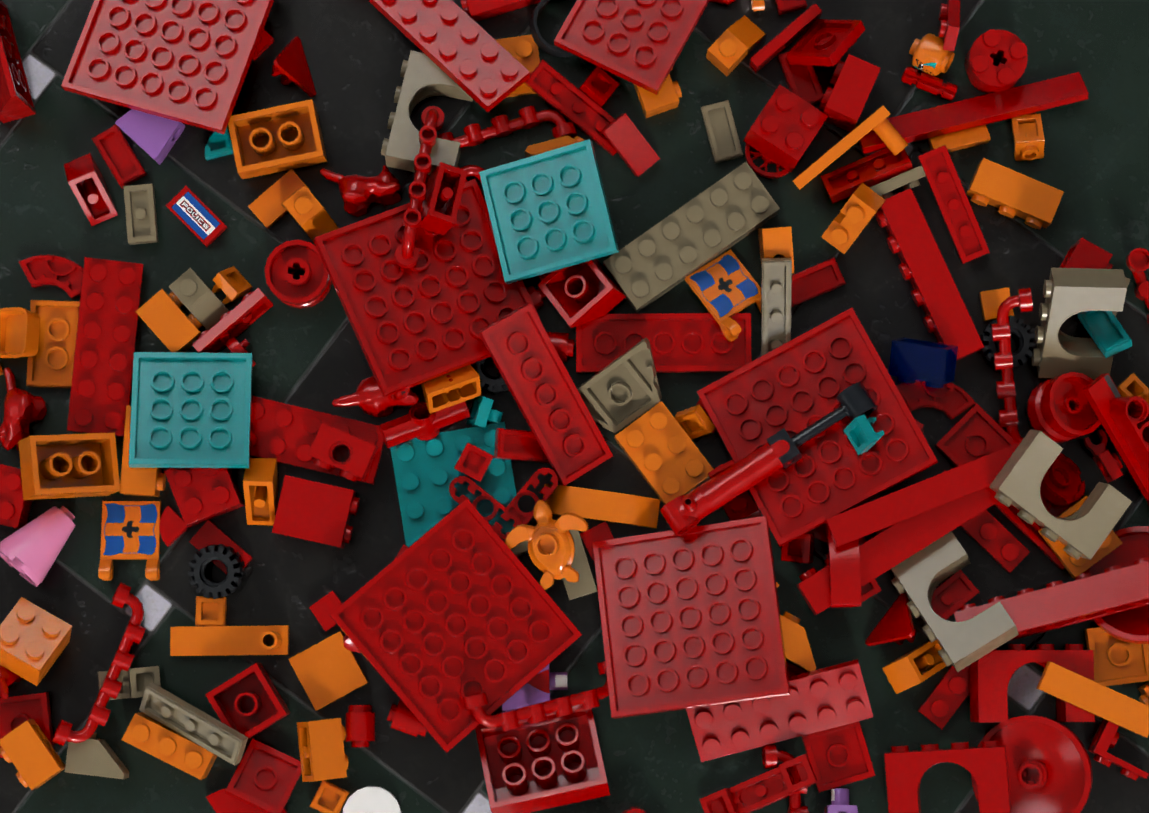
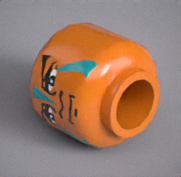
[909,33,955,76]

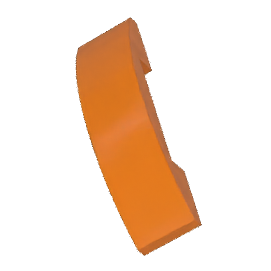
[543,484,660,529]

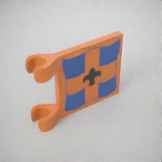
[684,249,761,341]
[98,501,162,581]

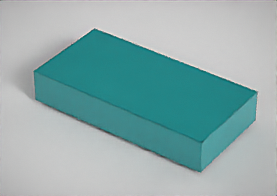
[1077,311,1132,358]

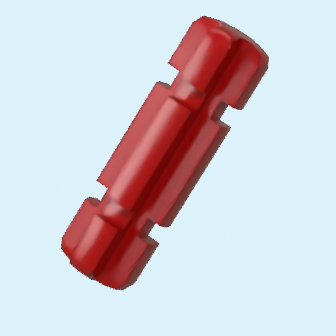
[901,67,958,101]

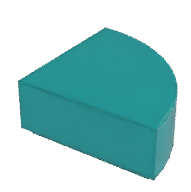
[205,126,234,161]

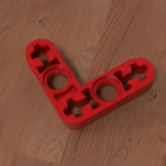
[449,468,559,540]

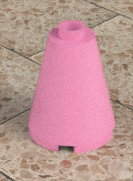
[0,506,76,587]

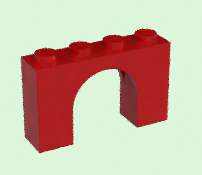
[970,644,1095,723]
[884,740,1012,813]

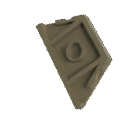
[577,337,662,433]

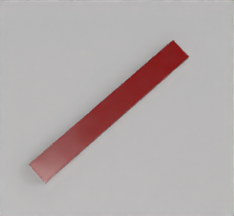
[855,72,1089,154]
[825,432,1057,548]

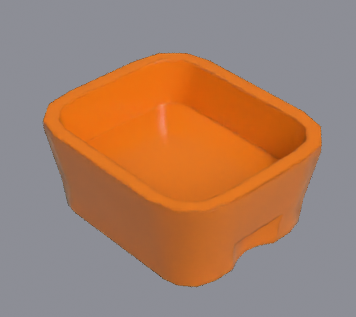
[0,307,40,358]

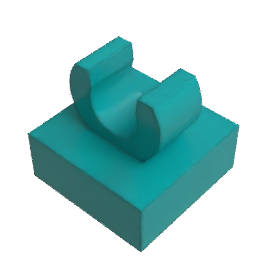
[466,396,503,428]
[844,414,885,455]

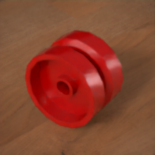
[264,239,332,309]
[1027,372,1101,443]

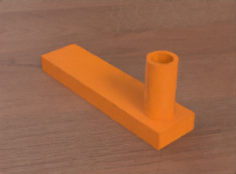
[793,105,908,190]
[170,625,289,656]

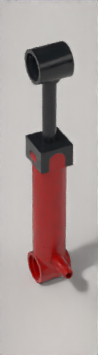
[660,382,877,536]

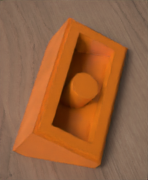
[928,124,991,152]

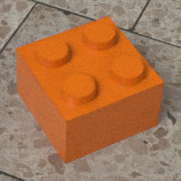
[0,597,72,686]

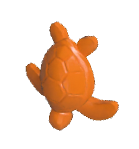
[505,500,589,590]

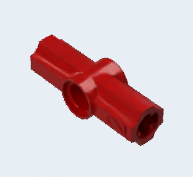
[379,401,470,449]

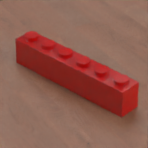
[875,188,984,364]

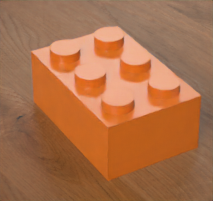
[228,99,327,179]
[614,401,714,505]
[18,432,120,500]

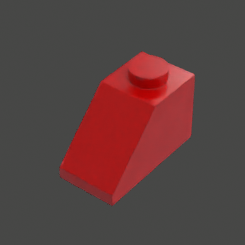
[64,153,118,226]

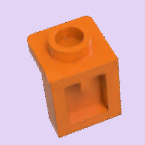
[1011,113,1045,161]

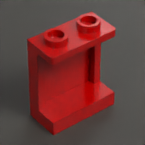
[272,475,360,549]

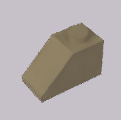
[168,268,229,330]
[64,732,130,779]

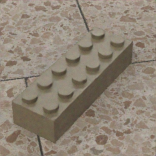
[603,162,780,314]

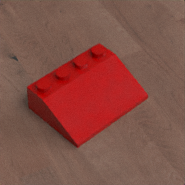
[0,0,36,124]
[475,704,610,813]

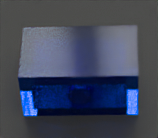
[889,337,958,388]

